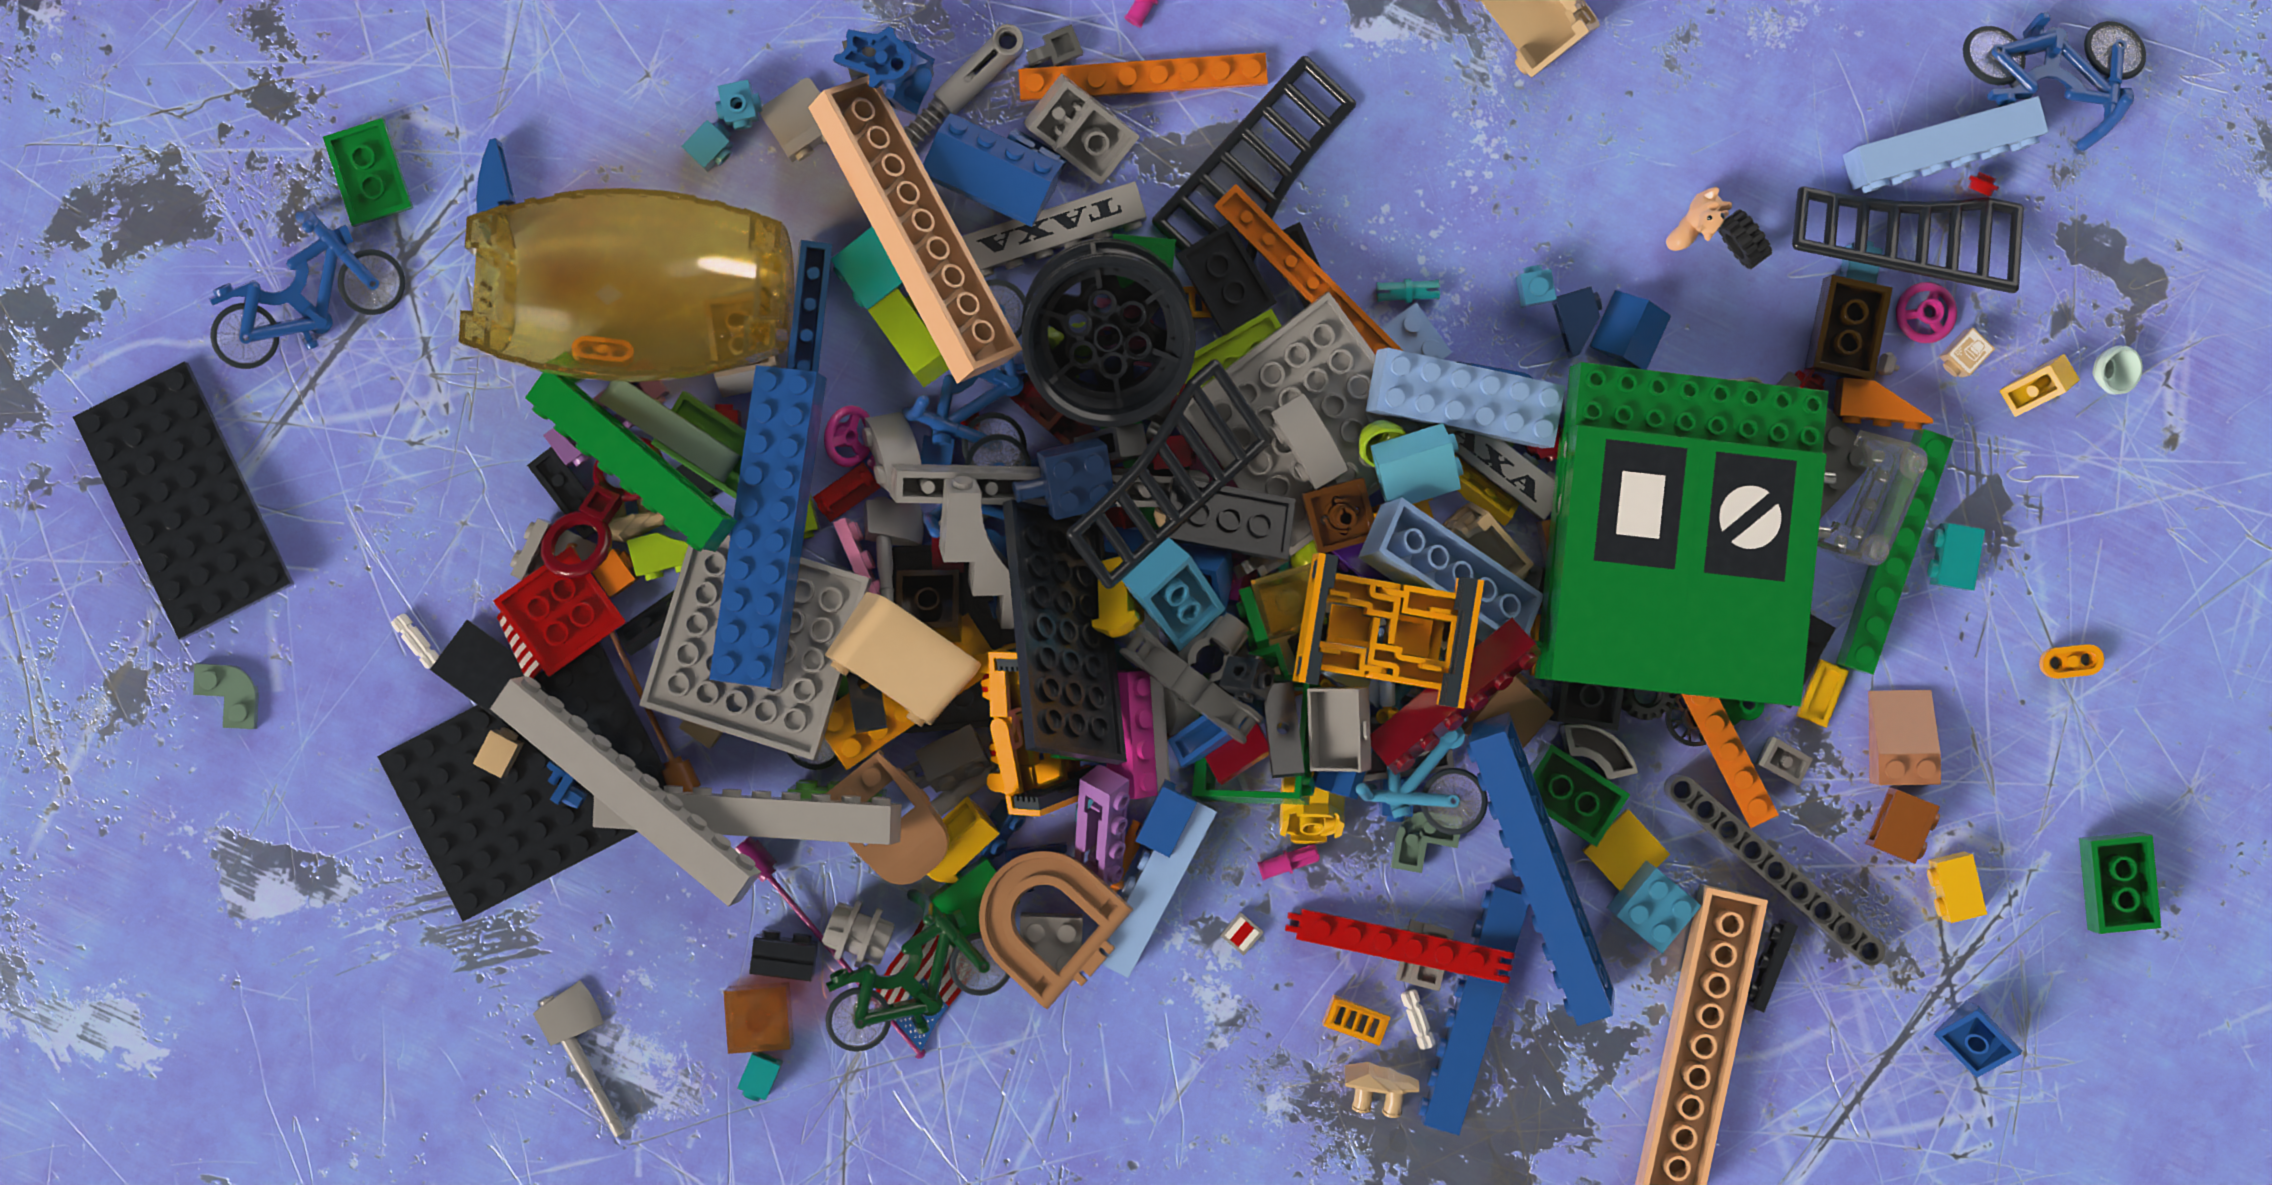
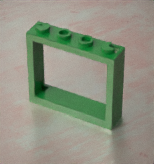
[1192,673,1321,805]

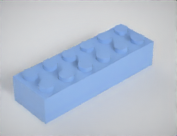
[1842,96,2049,194]
[1365,348,1566,448]
[1358,498,1543,641]
[1100,790,1217,978]

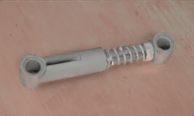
[904,24,1024,147]

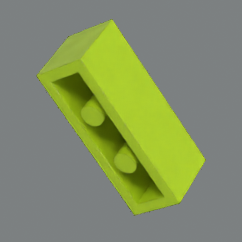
[868,288,949,388]

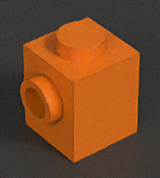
[592,549,640,597]

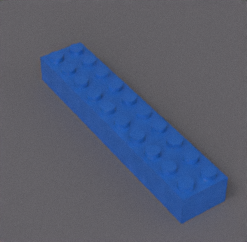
[709,365,827,690]
[1466,712,1615,1026]

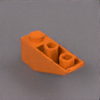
[1833,378,1933,430]

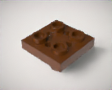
[1301,477,1374,553]

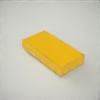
[1796,659,1850,728]

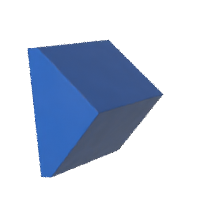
[1589,290,1671,370]
[1934,1000,2023,1078]

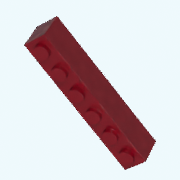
[1370,617,1542,775]

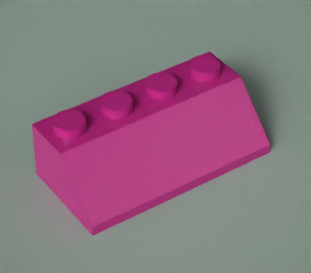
[1107,668,1158,799]

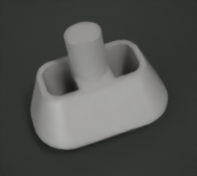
[1877,352,1900,375]

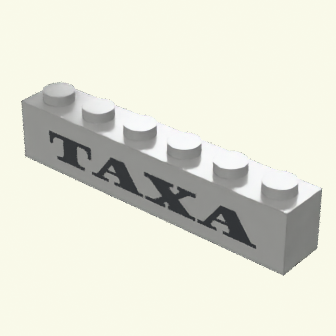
[962,181,1147,278]
[1427,425,1555,521]

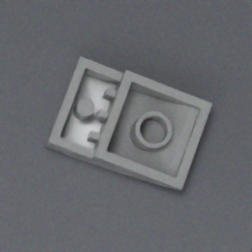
[1024,73,1140,185]

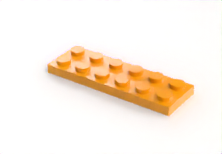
[824,613,993,770]

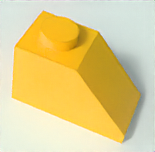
[1999,354,2080,417]

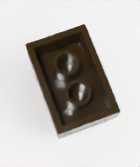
[1804,275,1893,380]

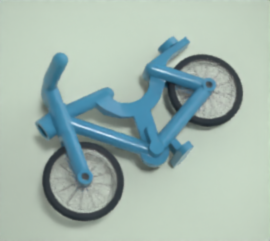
[1356,647,1488,835]

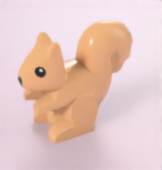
[1666,187,1732,251]

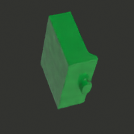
[928,856,1020,949]

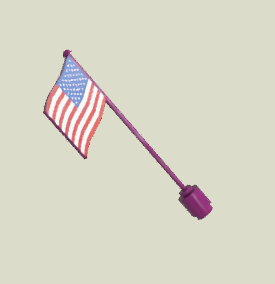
[734,836,972,1059]

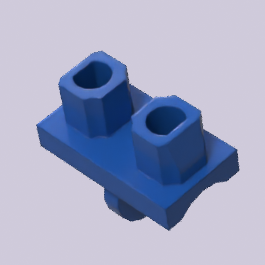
[547,760,588,808]

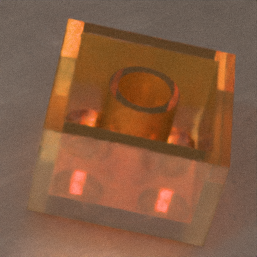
[723,982,794,1054]

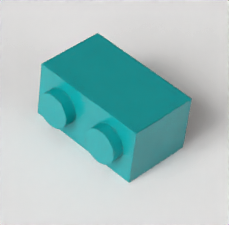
[1927,523,1985,591]

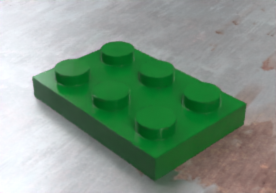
[323,118,413,227]

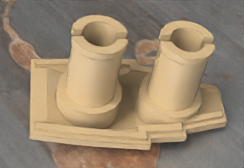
[593,498,665,543]
[1345,1062,1419,1118]

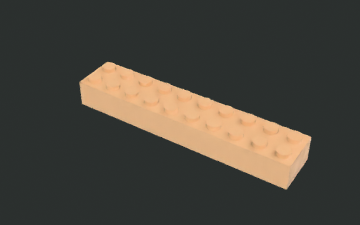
[808,75,1022,384]
[1635,884,1768,1185]

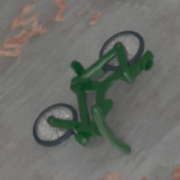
[825,889,1010,1052]

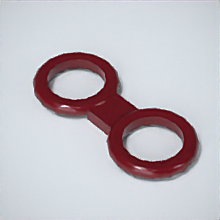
[541,435,664,579]

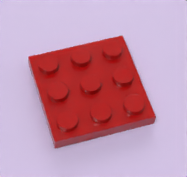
[493,546,626,677]

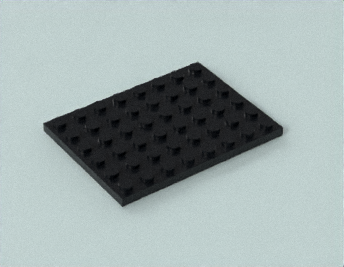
[377,643,667,922]

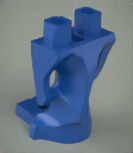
[833,26,935,116]

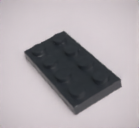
[1165,476,1296,562]

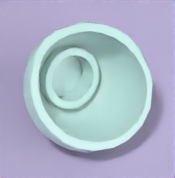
[2092,345,2143,395]

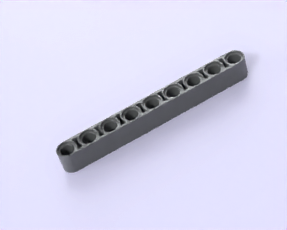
[1664,774,1885,966]

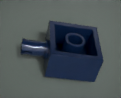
[1013,438,1117,520]

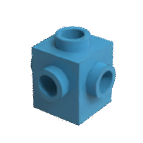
[715,79,763,130]

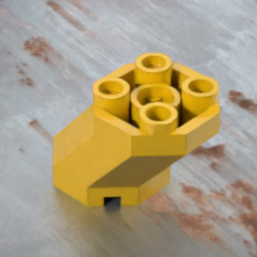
[1279,771,1345,844]

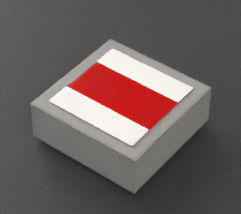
[1220,911,1264,956]

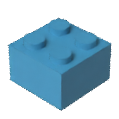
[1606,861,1702,953]

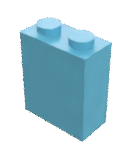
[1371,423,1463,504]

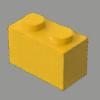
[1927,851,1987,923]

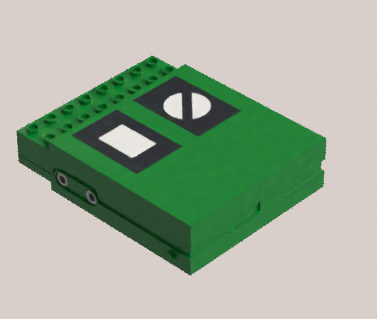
[1534,362,1837,707]

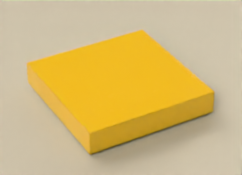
[1582,809,1670,891]

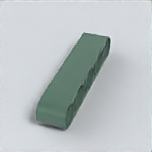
[598,374,741,483]

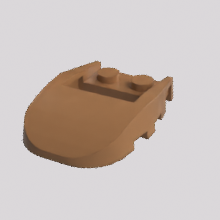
[825,750,949,885]

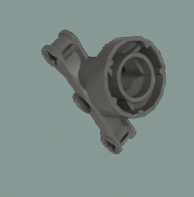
[1119,613,1263,744]

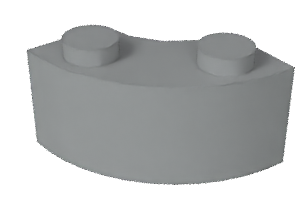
[1271,393,1348,489]
[862,412,921,492]
[1559,723,1638,780]

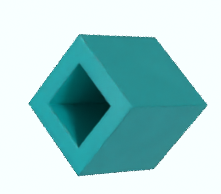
[737,1049,783,1102]

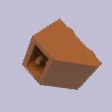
[1865,787,1940,864]

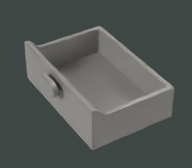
[1307,687,1372,772]

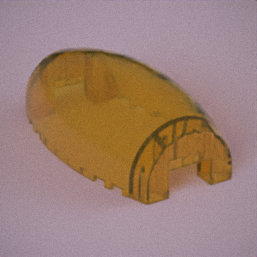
[458,188,794,382]

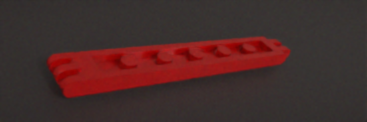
[1285,908,1515,984]

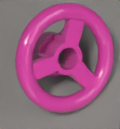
[1896,282,1957,343]
[824,405,870,467]

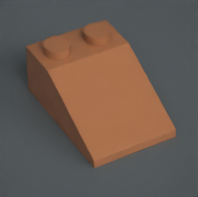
[1868,690,1941,785]

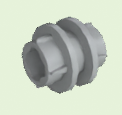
[822,900,895,968]

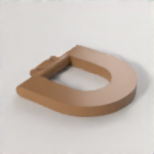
[979,851,1133,1009]

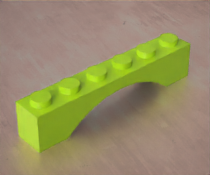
[626,493,820,581]

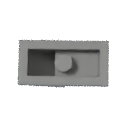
[1755,737,1813,786]

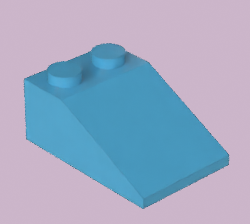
[1122,537,1225,651]

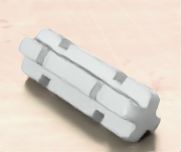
[391,614,439,669]
[1401,989,1435,1050]

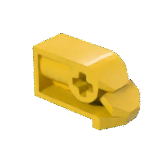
[1092,556,1145,638]
[927,796,1000,884]

